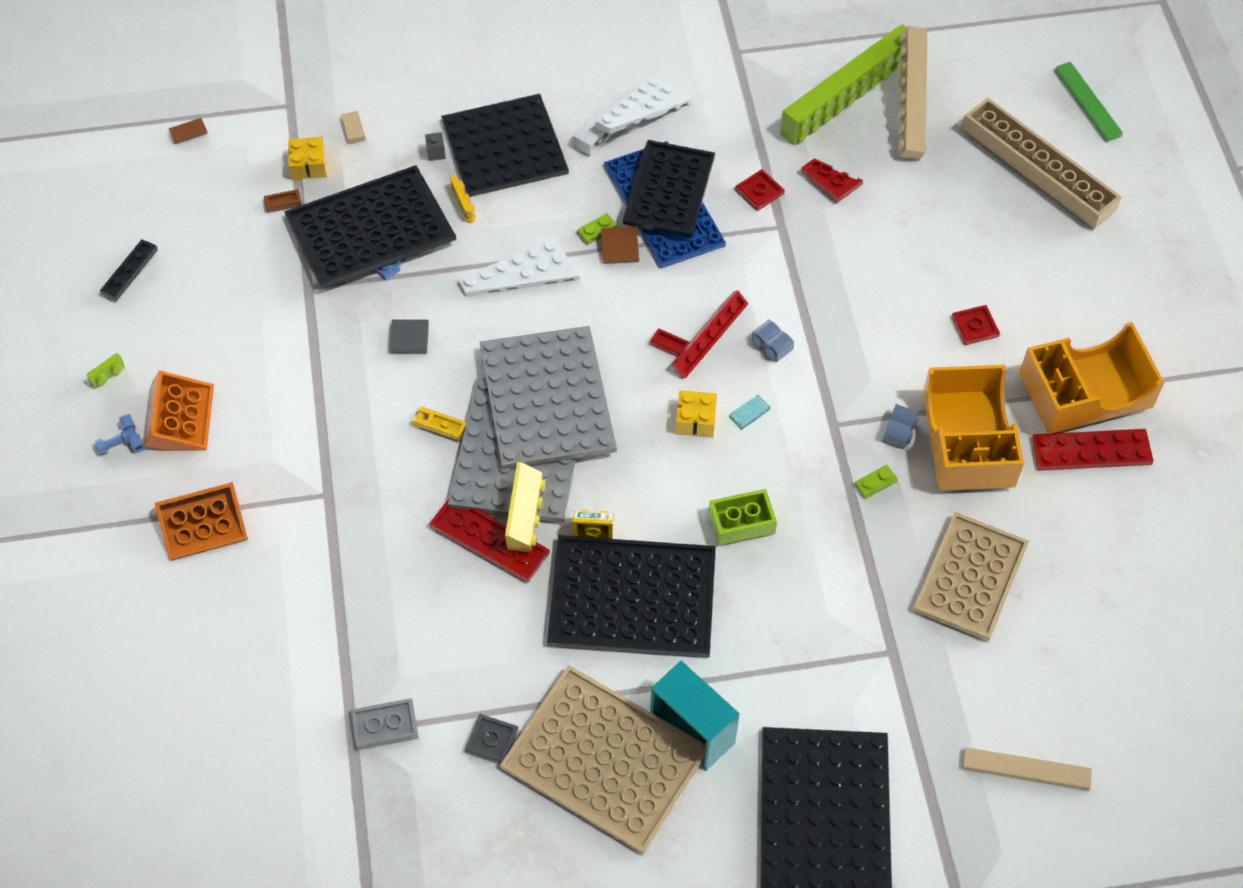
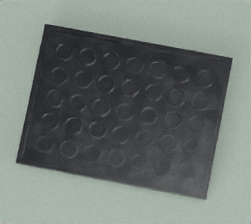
[284,165,457,289]
[547,535,716,657]
[760,727,892,888]

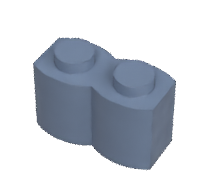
[752,319,794,362]
[882,404,919,448]

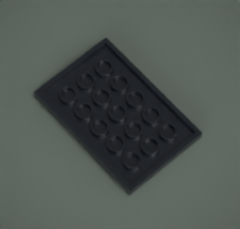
[623,139,716,238]

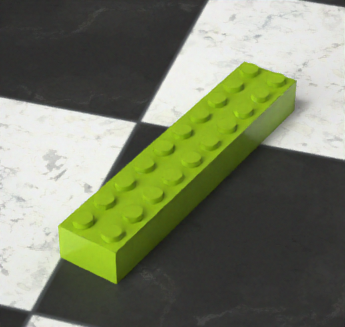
[780,24,907,145]

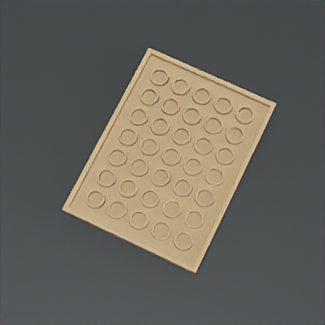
[500,665,706,855]

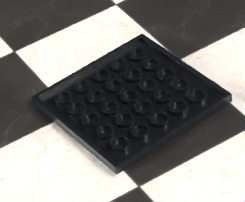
[441,93,569,197]

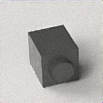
[425,132,446,161]

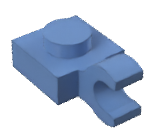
[375,258,407,281]

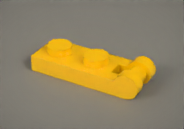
[450,175,476,223]
[411,406,467,441]

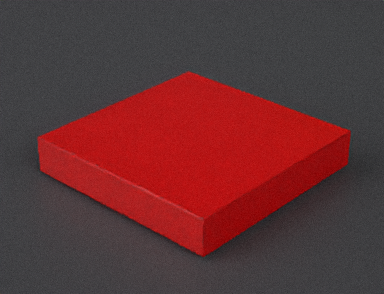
[735,169,785,211]
[951,305,1000,345]

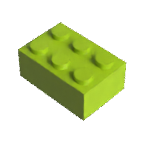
[708,489,777,546]

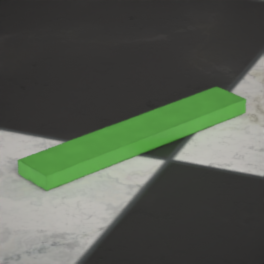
[1055,61,1123,142]

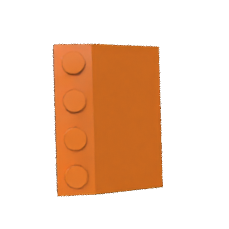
[144,370,214,450]
[155,482,248,560]

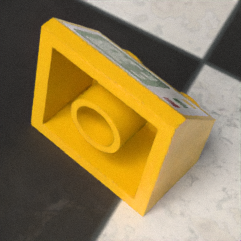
[573,510,614,539]

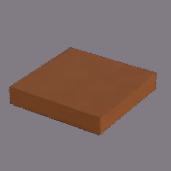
[601,226,639,264]

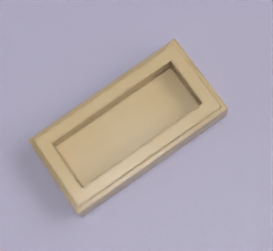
[341,111,366,144]

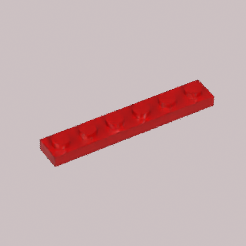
[671,290,749,378]

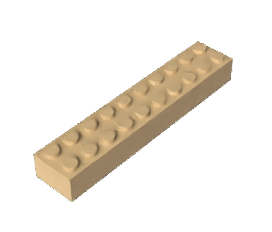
[961,97,1122,229]

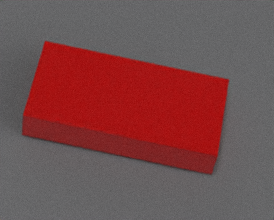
[650,328,690,357]

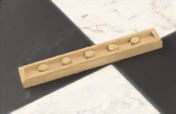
[963,747,1092,791]

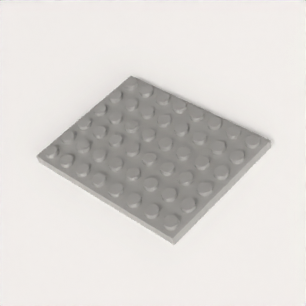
[479,326,617,469]
[448,377,576,523]

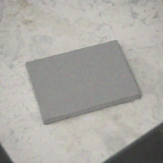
[350,698,419,750]

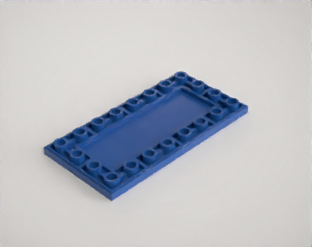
[604,141,726,269]

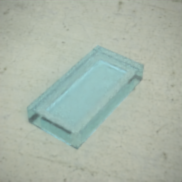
[729,394,770,430]

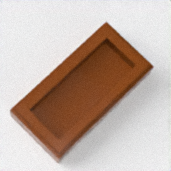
[168,118,208,144]
[263,189,302,213]

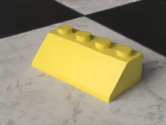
[505,462,546,553]

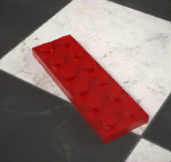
[1032,429,1154,471]
[429,497,550,583]

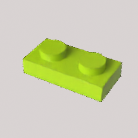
[578,213,617,245]
[86,353,125,389]
[854,464,898,499]

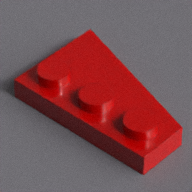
[801,158,863,203]

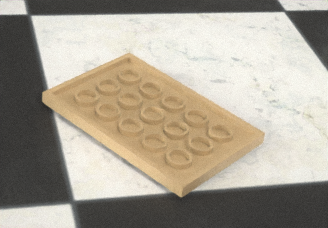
[913,512,1029,642]

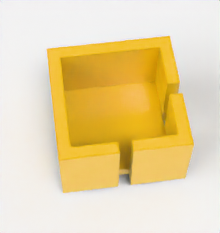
[288,137,327,180]
[676,390,717,437]

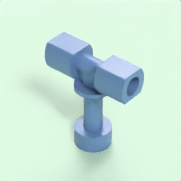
[95,414,145,455]

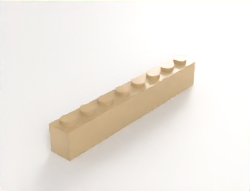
[898,26,928,160]

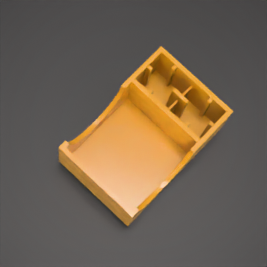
[1019,322,1165,434]
[923,365,1024,491]

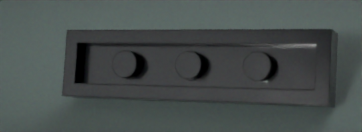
[100,239,158,301]

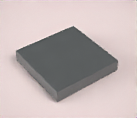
[390,319,429,354]
[464,714,519,765]

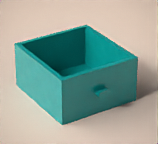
[650,660,740,771]

